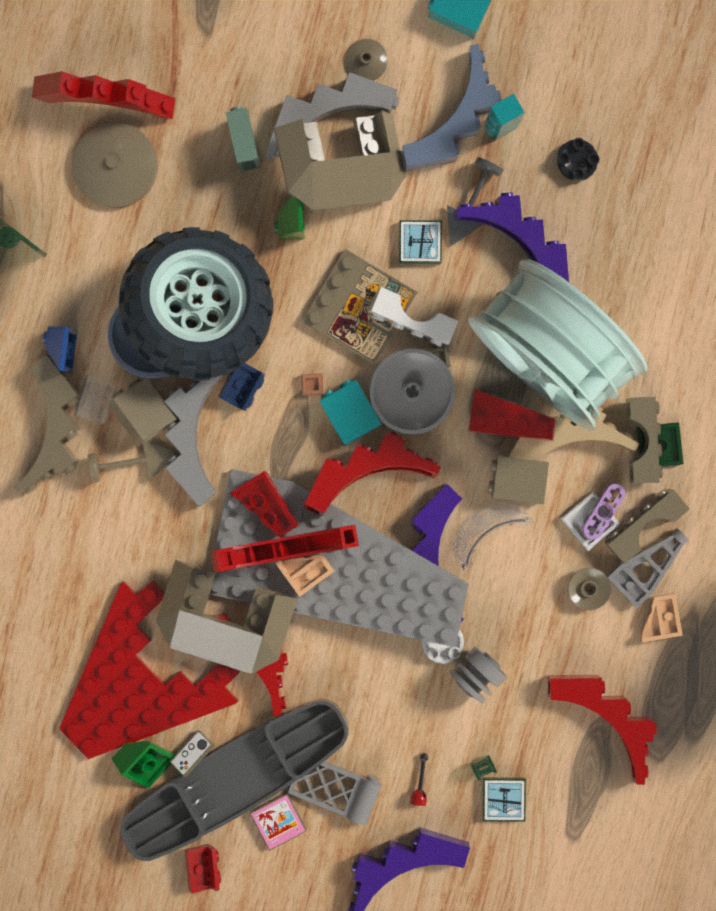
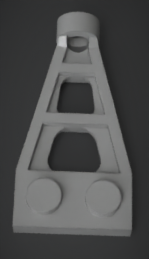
[607,528,689,608]

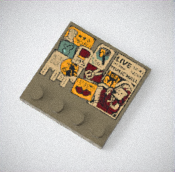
[302,249,418,365]

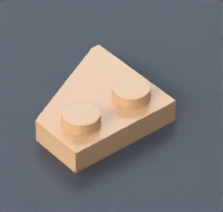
[276,554,335,597]
[640,593,683,643]

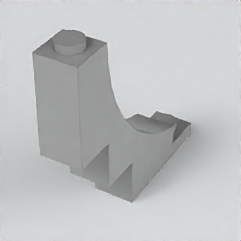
[265,72,400,162]

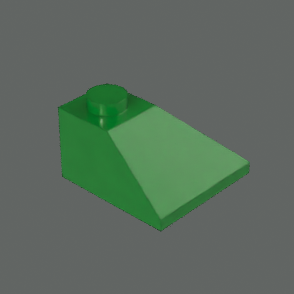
[274,196,305,240]
[112,741,175,788]

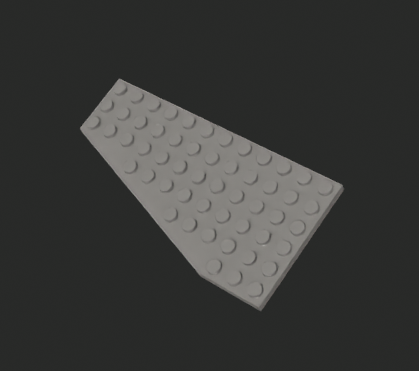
[210,469,469,648]

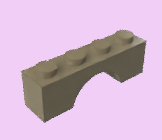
[626,397,663,484]
[605,489,690,564]

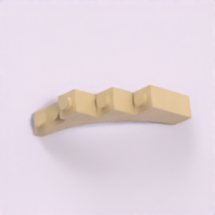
[506,407,639,461]

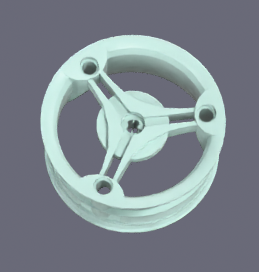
[468,259,648,431]

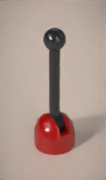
[410,753,428,806]

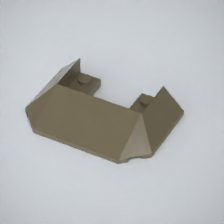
[274,110,406,211]
[156,560,298,674]

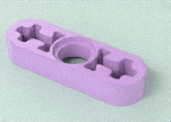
[582,484,625,539]

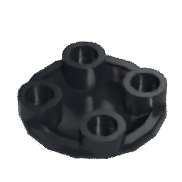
[557,138,600,181]

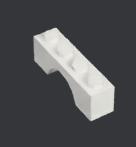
[368,287,459,347]

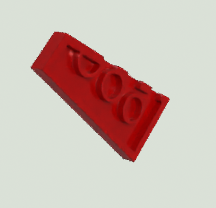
[469,389,557,442]

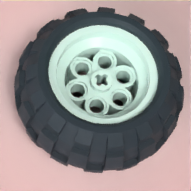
[119,227,274,380]

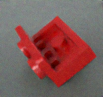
[184,844,222,894]

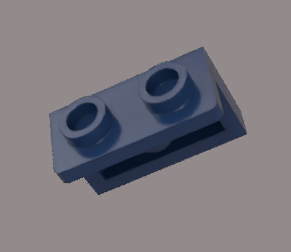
[218,363,265,411]

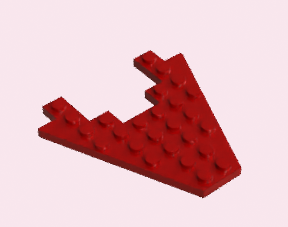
[59,581,240,759]

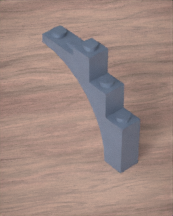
[402,44,501,171]

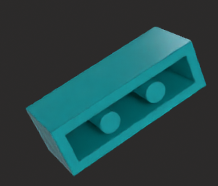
[484,93,525,141]

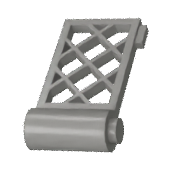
[288,761,382,825]

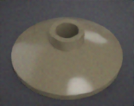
[346,39,388,81]
[568,568,611,610]

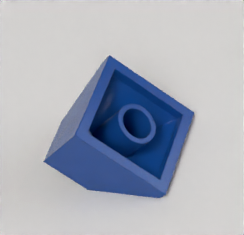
[43,326,78,373]

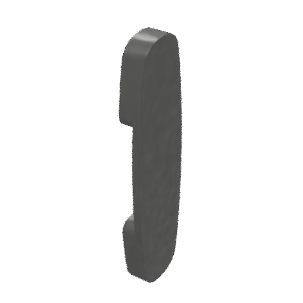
[120,699,349,861]

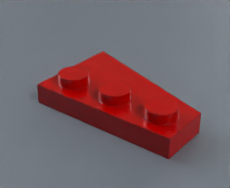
[230,471,299,537]

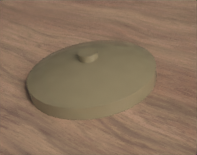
[72,122,158,208]

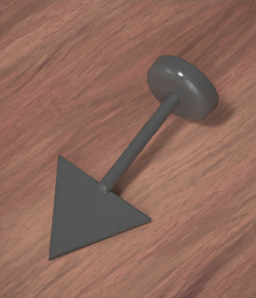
[447,157,504,247]

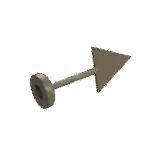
[88,441,181,483]

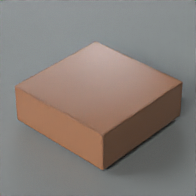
[301,373,323,396]

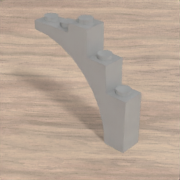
[164,375,224,507]

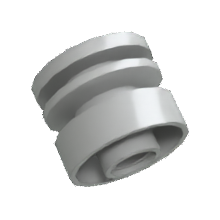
[450,646,507,704]

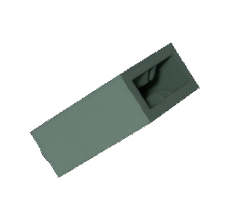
[225,106,261,172]

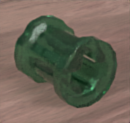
[470,755,497,781]

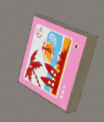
[250,792,307,851]

